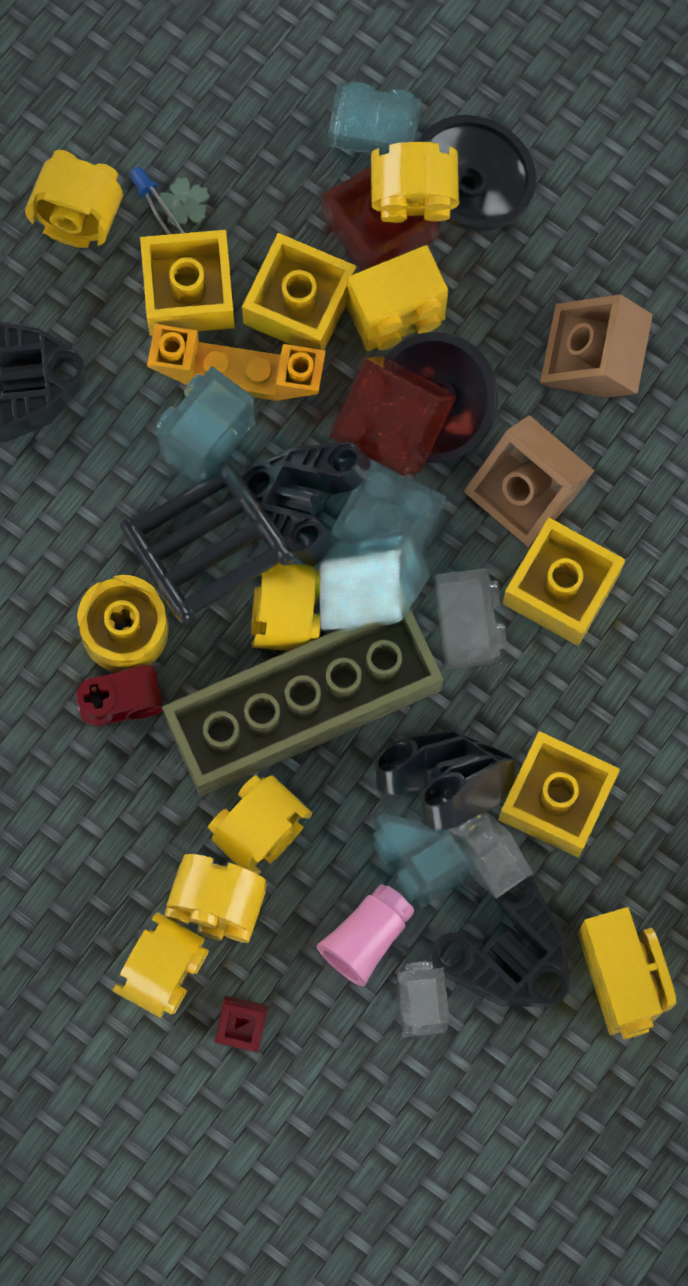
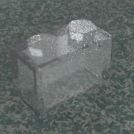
[434,568,507,670]
[440,812,533,899]
[395,962,450,1038]

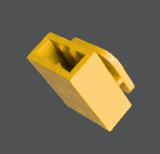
[577,907,676,1040]

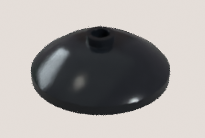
[418,115,536,231]
[372,332,498,462]

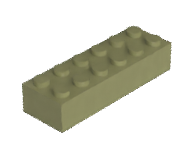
[162,600,443,797]

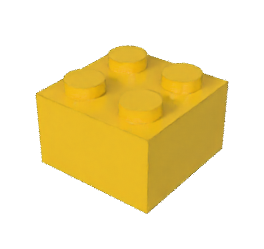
[140,230,235,336]
[242,233,356,350]
[347,245,448,351]
[502,517,625,647]
[498,731,620,858]

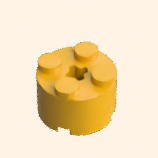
[371,142,459,223]
[25,150,123,248]
[251,563,324,651]
[77,575,169,672]
[208,775,312,874]
[164,854,267,943]
[113,912,209,1018]

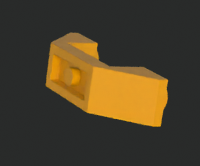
[147,324,326,401]

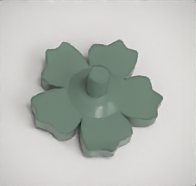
[158,178,210,227]

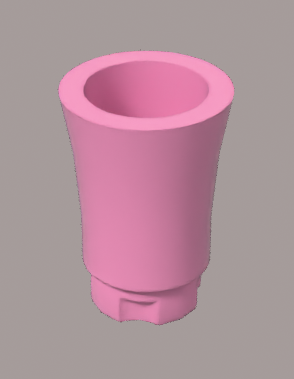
[316,884,414,987]

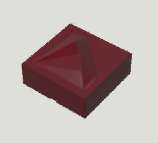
[214,995,269,1053]

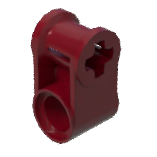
[77,665,164,727]

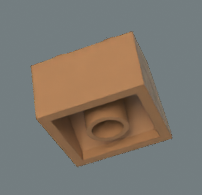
[540,294,653,398]
[463,415,594,547]

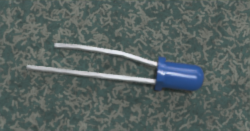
[129,167,185,235]

